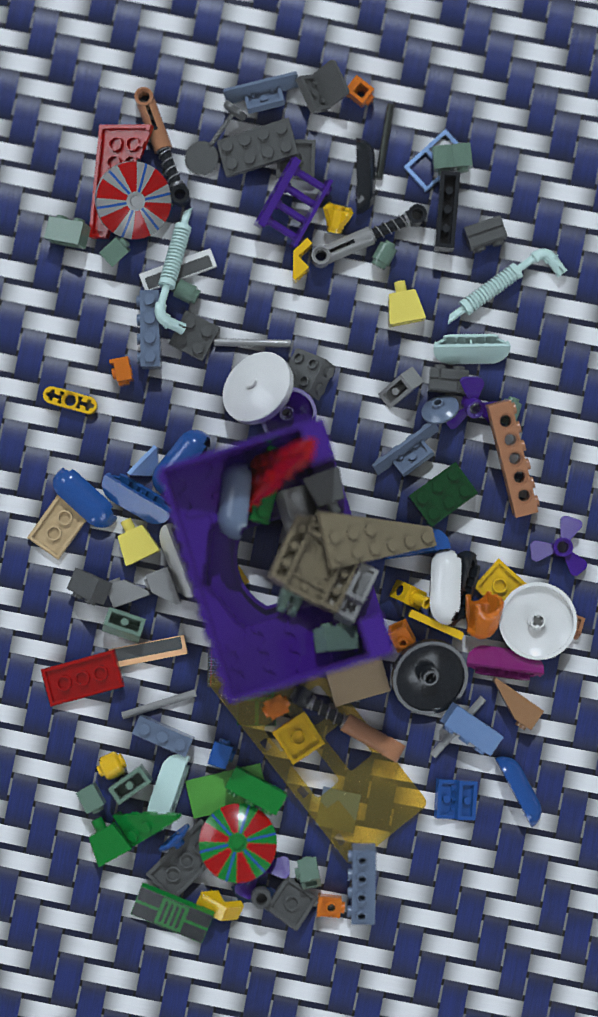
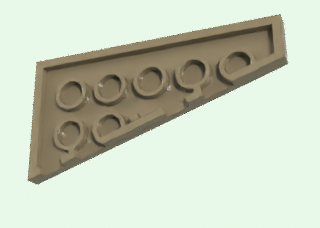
[316,511,437,570]

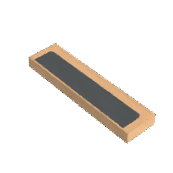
[108,635,188,667]

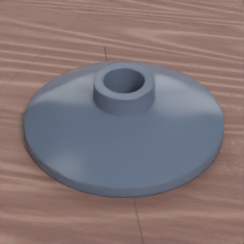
[421,395,459,424]

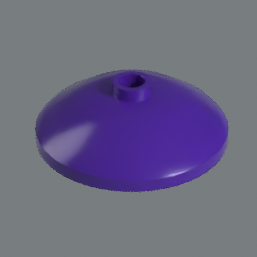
[261,387,317,434]

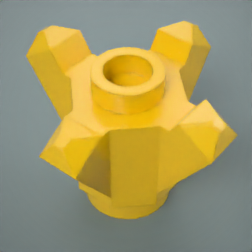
[323,202,354,234]

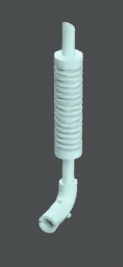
[154,208,192,335]
[448,248,567,324]

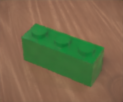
[225,765,287,816]

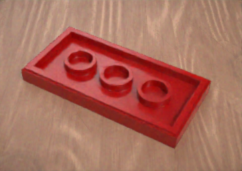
[41,649,125,707]

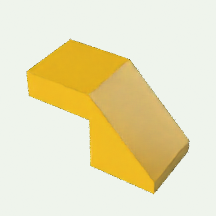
[293,238,312,284]
[196,890,244,921]

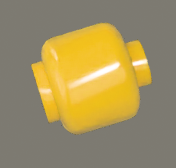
[97,751,127,780]

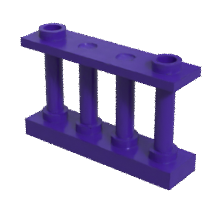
[253,157,333,248]

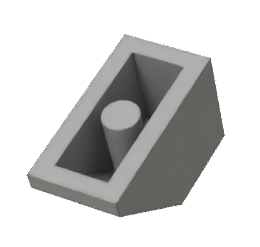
[378,367,424,409]
[144,567,182,605]
[108,577,151,608]

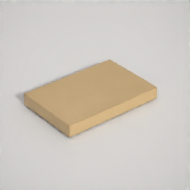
[27,495,86,560]
[326,657,391,707]

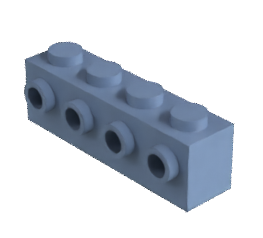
[136,290,162,369]
[347,843,376,925]

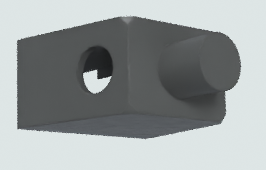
[303,466,344,513]

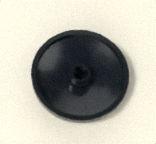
[391,639,468,715]

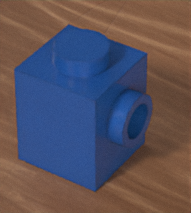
[207,738,236,770]

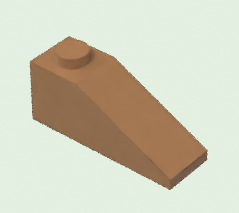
[492,677,544,730]

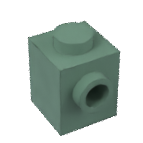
[99,236,131,267]
[76,782,106,814]
[294,856,322,890]

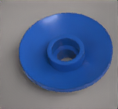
[158,824,190,852]

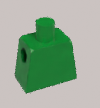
[89,816,133,867]

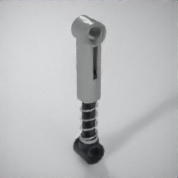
[311,204,427,268]

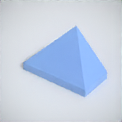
[127,445,159,476]

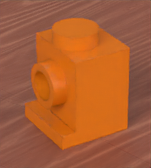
[346,75,375,108]
[109,356,134,387]
[317,893,345,918]

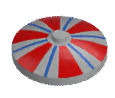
[95,161,172,239]

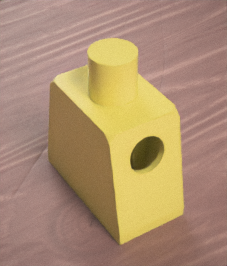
[388,280,426,328]
[118,518,161,566]

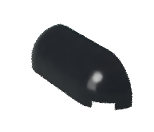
[356,138,376,214]
[449,551,480,626]

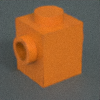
[388,619,416,653]
[261,694,291,720]

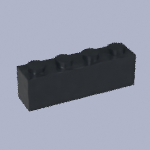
[433,171,460,253]

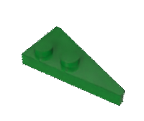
[113,811,182,847]

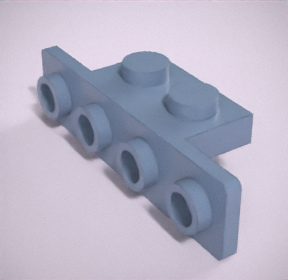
[223,71,299,114]
[372,423,439,477]

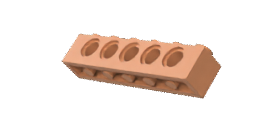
[485,399,540,518]

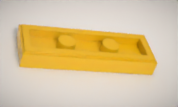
[408,609,464,640]

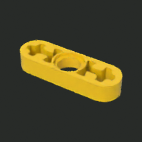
[43,386,98,415]

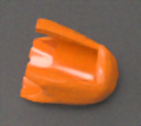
[465,591,504,640]

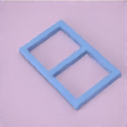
[403,129,458,192]

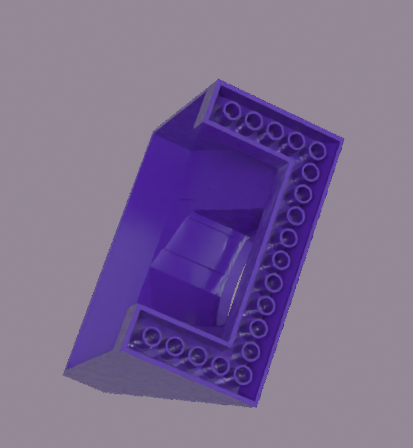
[157,418,394,703]

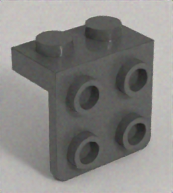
[296,60,349,114]
[288,348,336,401]

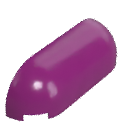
[467,645,544,681]

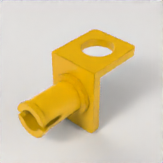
[389,579,430,610]

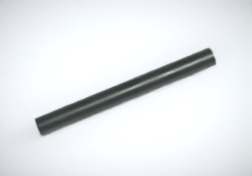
[375,104,394,180]

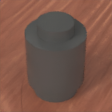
[251,886,271,909]

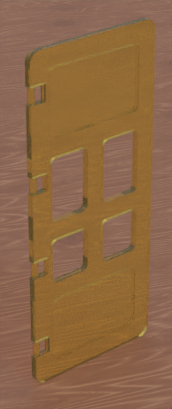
[208,672,426,864]

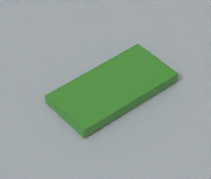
[185,763,264,819]

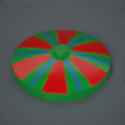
[199,803,277,883]

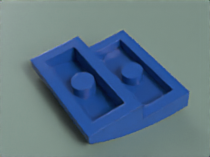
[434,779,478,820]

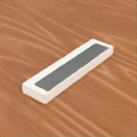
[139,248,217,290]

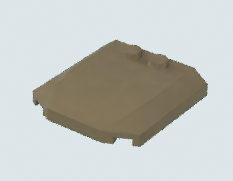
[267,515,359,614]

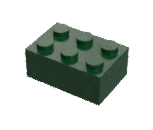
[408,462,478,527]

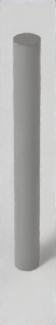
[214,338,291,347]
[121,689,197,719]
[430,696,486,759]

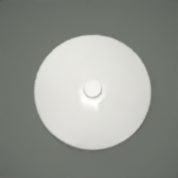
[223,352,294,425]
[499,582,577,660]

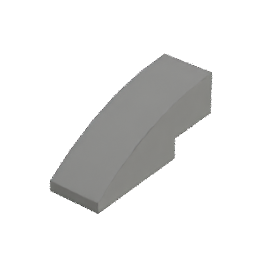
[333,562,379,627]

